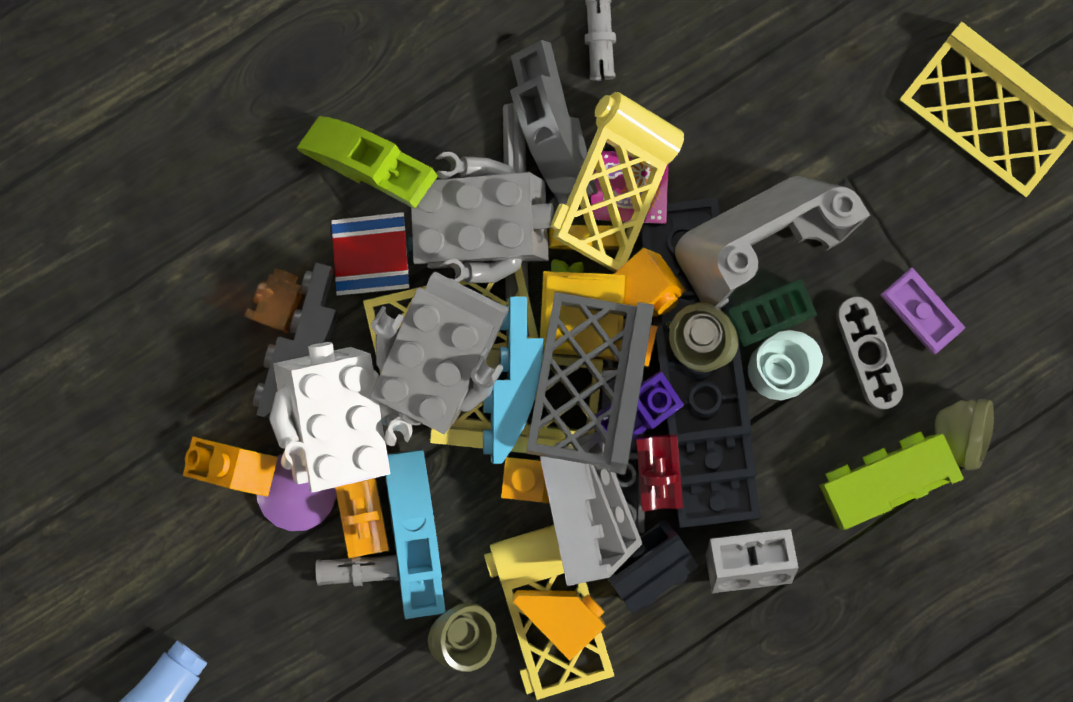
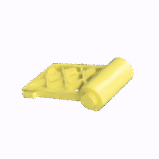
[550,92,684,272]
[484,525,614,700]

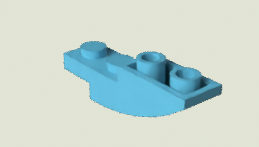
[483,297,544,464]
[385,449,445,619]

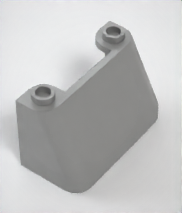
[675,176,870,308]

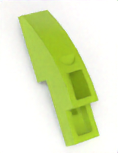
[297,116,438,209]

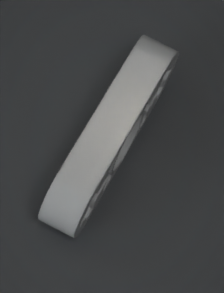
[836,297,903,410]

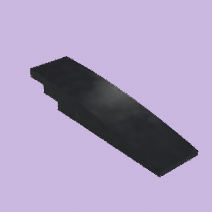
[640,198,761,530]

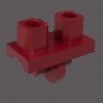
[636,434,683,512]

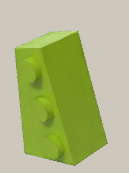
[819,431,964,530]

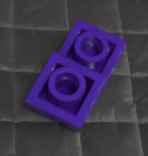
[588,372,684,444]

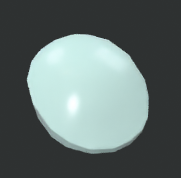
[748,330,823,400]

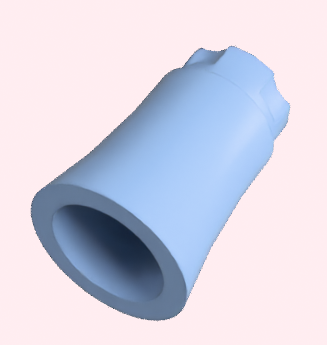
[119,641,207,702]

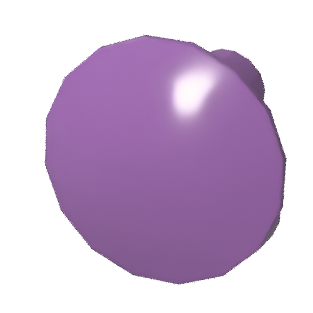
[257,454,336,531]

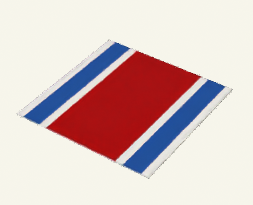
[331,212,409,295]

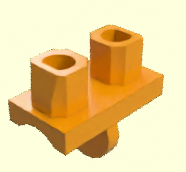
[335,478,389,558]

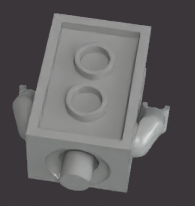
[411,151,555,283]
[370,272,509,435]

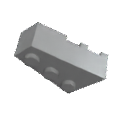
[540,432,643,586]

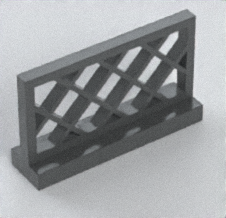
[526,292,654,474]

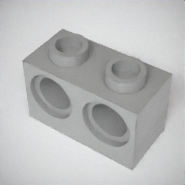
[705,529,799,593]

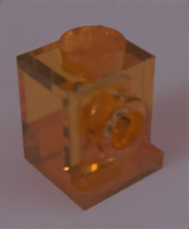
[245,268,302,333]

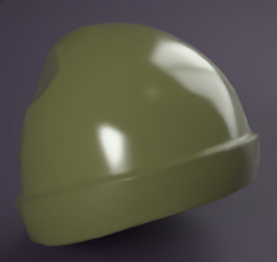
[669,302,738,372]
[935,399,994,470]
[427,603,497,672]

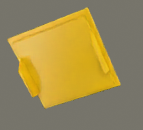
[540,271,625,357]

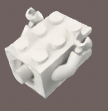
[270,342,413,492]

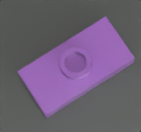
[880,268,965,355]

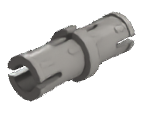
[585,0,616,81]
[316,554,399,586]

